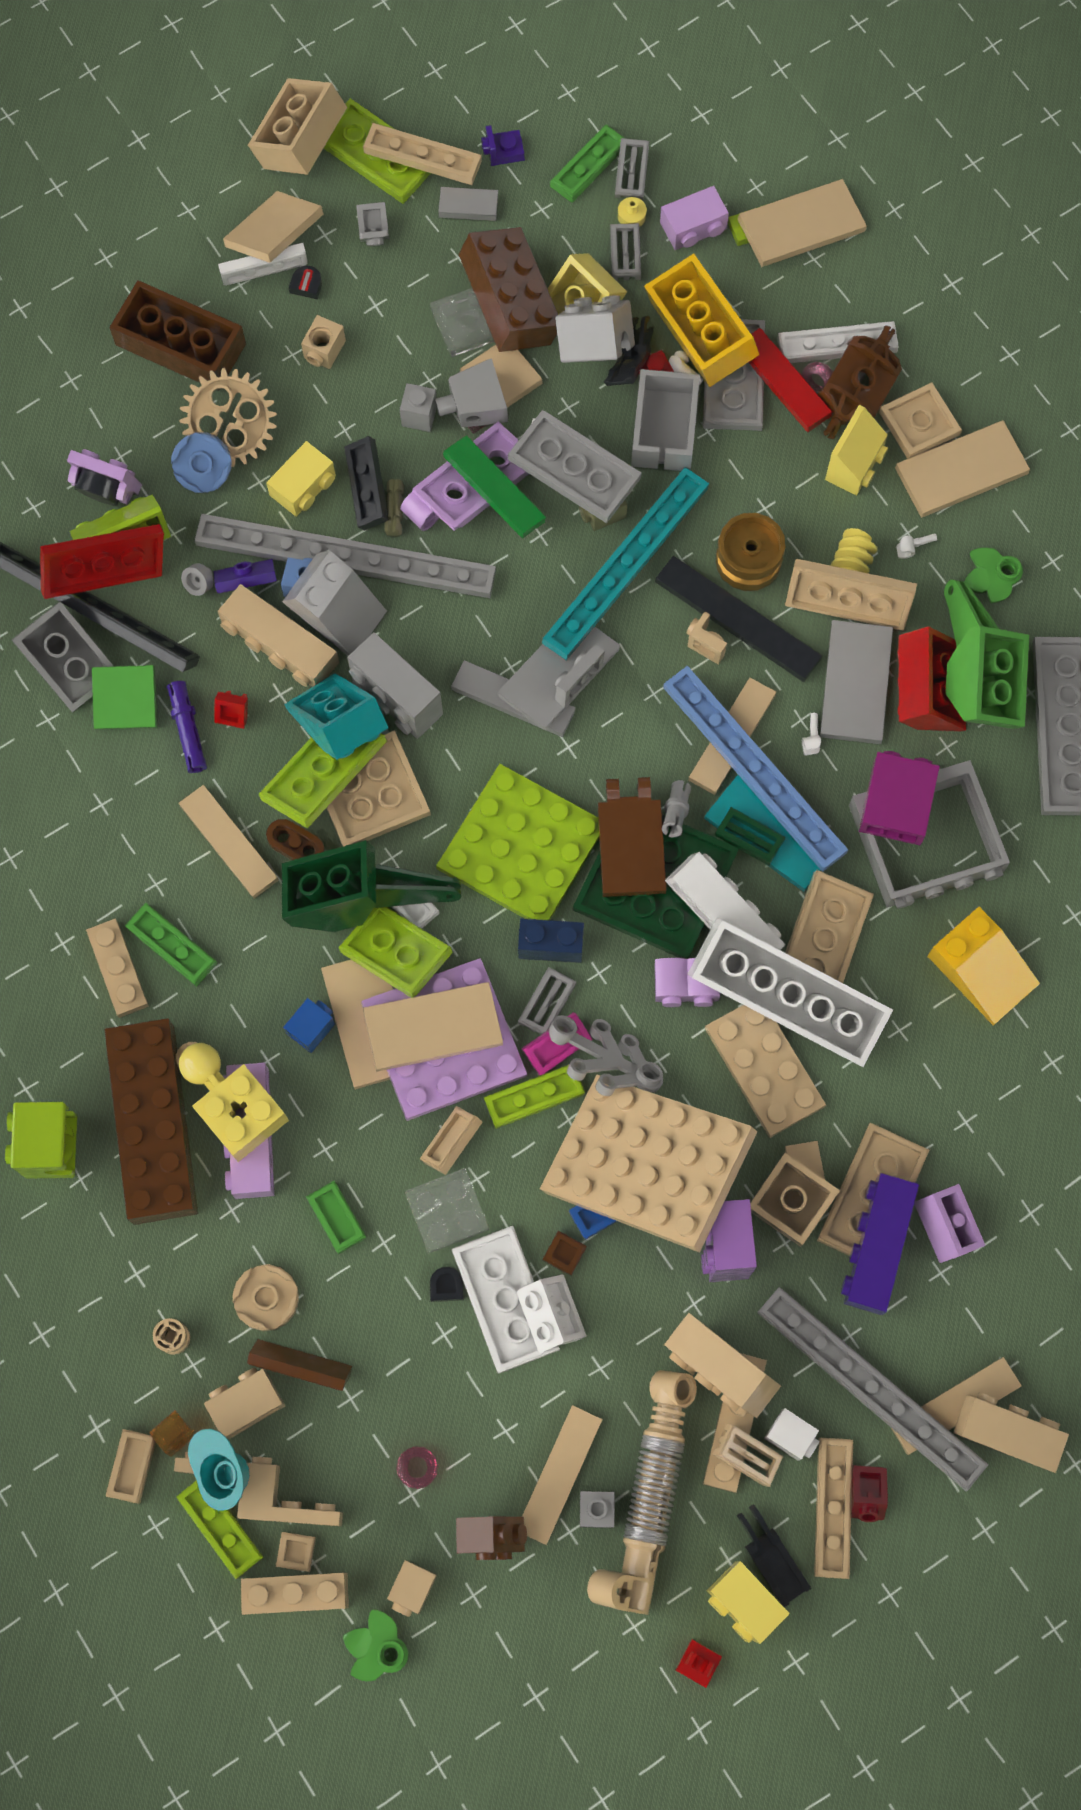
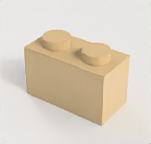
[204,1367,285,1439]

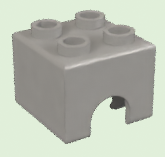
[555,295,635,363]

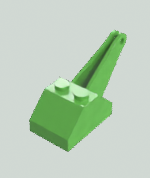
[944,580,1029,729]

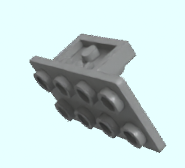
[498,627,620,730]

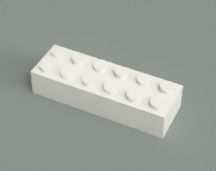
[687,918,893,1067]

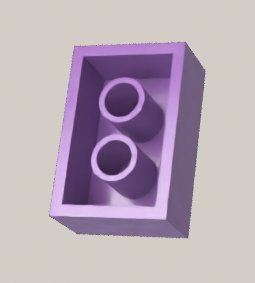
[701,1199,757,1282]

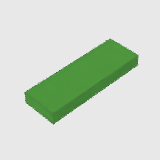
[550,125,627,203]
[125,903,217,987]

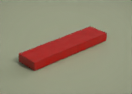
[748,328,832,433]

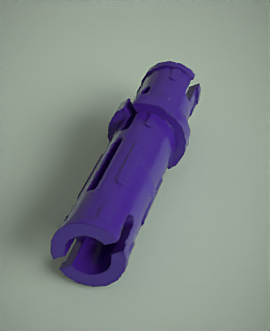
[166,680,207,773]

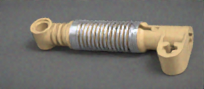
[587,1370,697,1615]

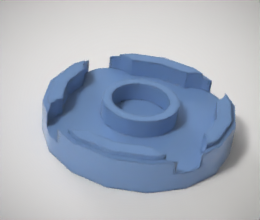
[171,432,232,493]

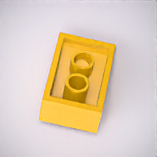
[927,906,1040,1026]

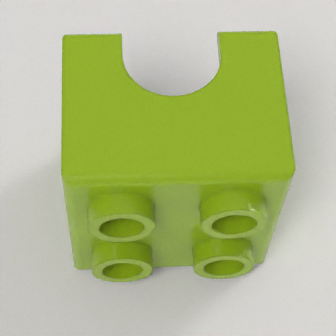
[5,1102,77,1179]

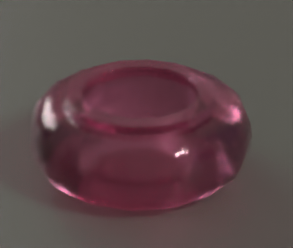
[801,362,833,394]
[396,1446,438,1489]

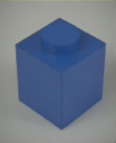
[283,998,335,1053]

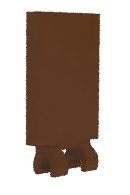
[598,777,666,897]

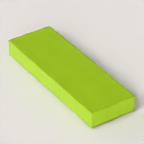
[484,1065,585,1129]
[176,1480,264,1579]

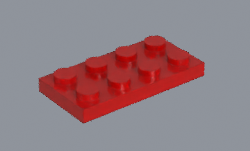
[40,524,164,599]

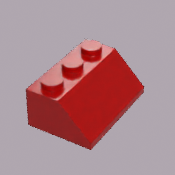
[897,626,966,732]

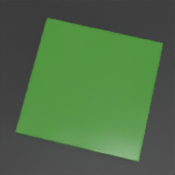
[92,665,157,729]

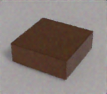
[542,1231,587,1276]

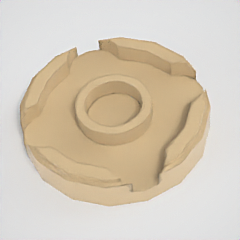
[233,1264,299,1331]

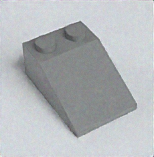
[282,550,387,656]
[11,601,114,712]

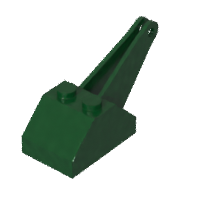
[282,840,461,932]

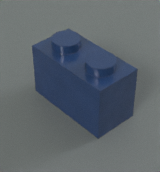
[518,918,584,963]

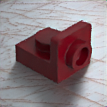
[851,1465,888,1522]

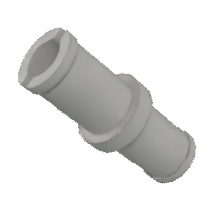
[662,780,691,837]

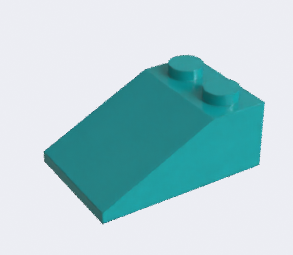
[284,673,389,760]

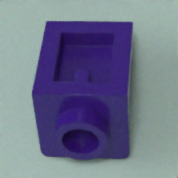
[481,125,525,166]

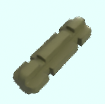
[384,479,404,537]

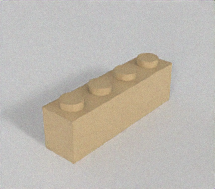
[218,584,339,687]

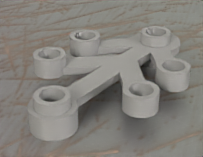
[549,1015,663,1096]

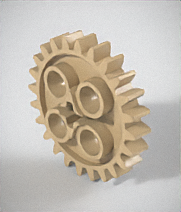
[179,368,277,467]

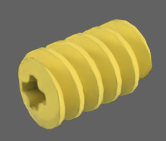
[831,528,878,574]

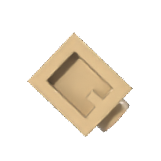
[686,612,727,665]

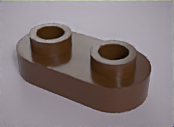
[266,819,325,860]

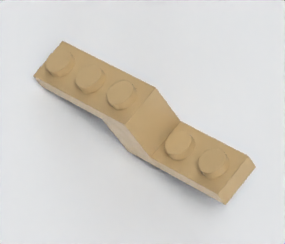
[174,1452,343,1526]

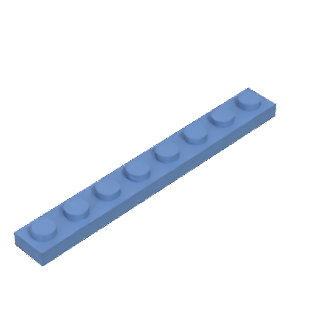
[663,666,848,872]

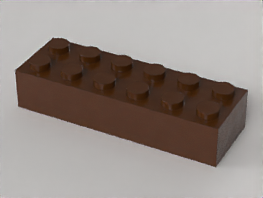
[104,1018,198,1225]

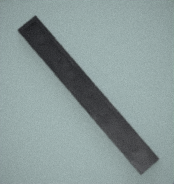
[0,542,200,672]

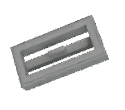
[615,138,650,200]
[610,223,641,281]
[518,967,576,1035]

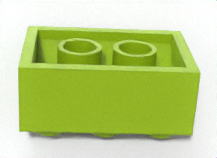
[69,495,171,540]

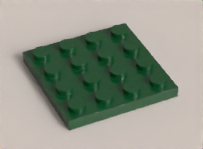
[573,815,739,959]

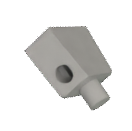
[435,359,509,427]

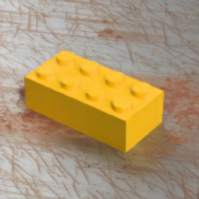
[644,253,759,387]

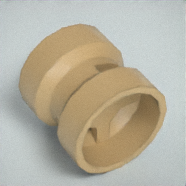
[153,1318,190,1355]

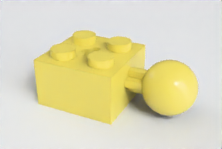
[179,1043,289,1162]

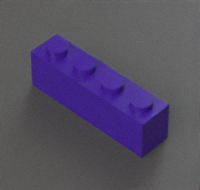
[841,1173,919,1315]

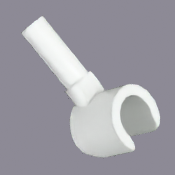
[896,534,937,559]
[802,713,821,755]

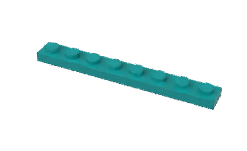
[542,467,709,661]

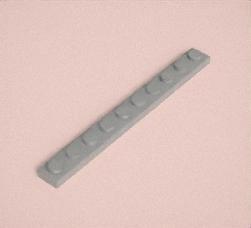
[195,514,496,598]

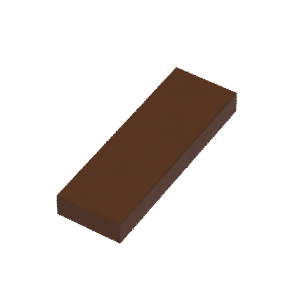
[247,1339,352,1391]

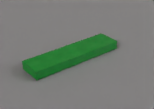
[443,435,546,539]

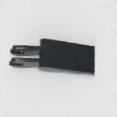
[603,316,654,386]
[737,1504,812,1607]

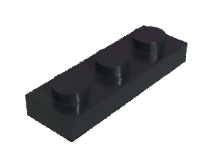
[344,436,389,531]

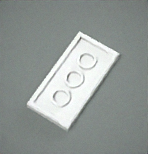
[452,1226,560,1374]

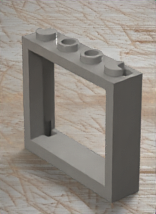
[849,760,1010,909]

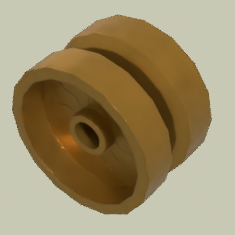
[716,513,786,591]

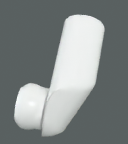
[669,350,704,385]

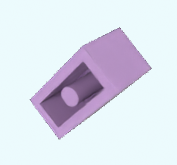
[660,186,729,250]
[914,1184,986,1263]

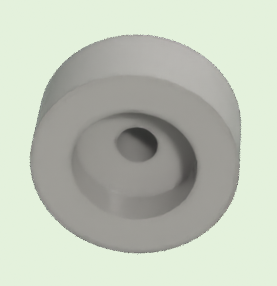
[181,563,213,596]

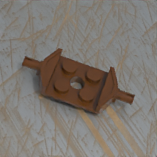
[817,325,902,439]

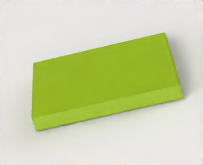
[338,907,453,998]

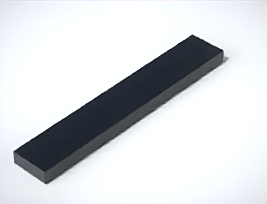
[655,556,822,682]

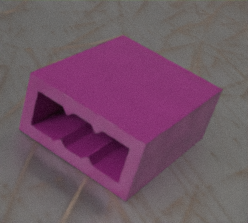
[859,751,940,846]

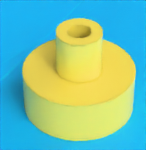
[618,197,647,227]

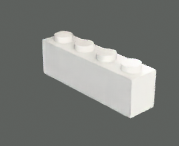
[665,852,785,950]

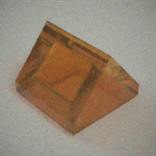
[149,1410,196,1457]

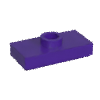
[213,559,277,593]

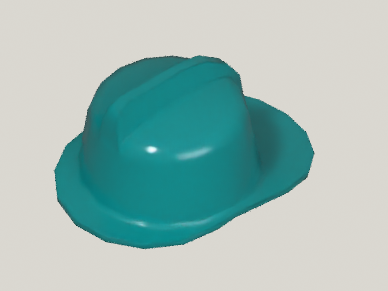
[188,1428,250,1511]

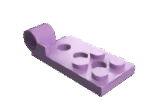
[400,421,529,531]

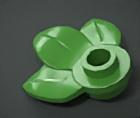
[964,548,1023,603]
[343,1610,408,1681]

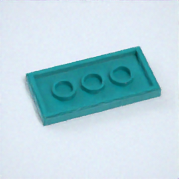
[704,775,821,892]

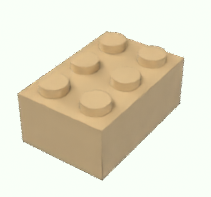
[248,78,347,175]
[664,1313,781,1418]

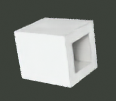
[764,1408,820,1461]

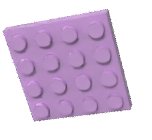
[361,958,527,1121]

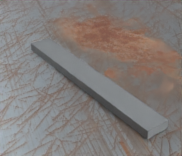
[758,1287,989,1492]

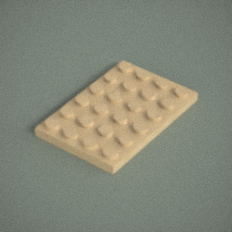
[540,1075,758,1253]

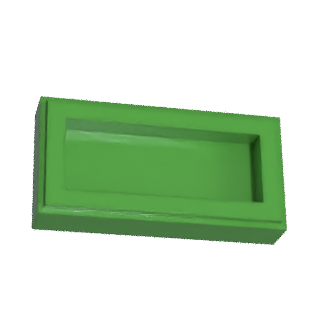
[306,1181,367,1254]

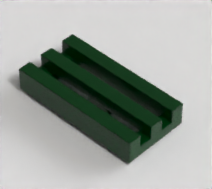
[715,807,786,866]

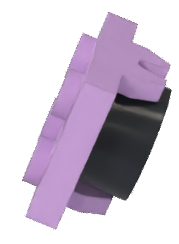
[67,449,142,506]

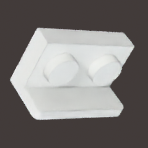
[517,1274,587,1353]

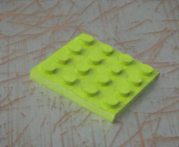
[436,763,599,920]

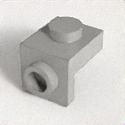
[356,202,389,246]

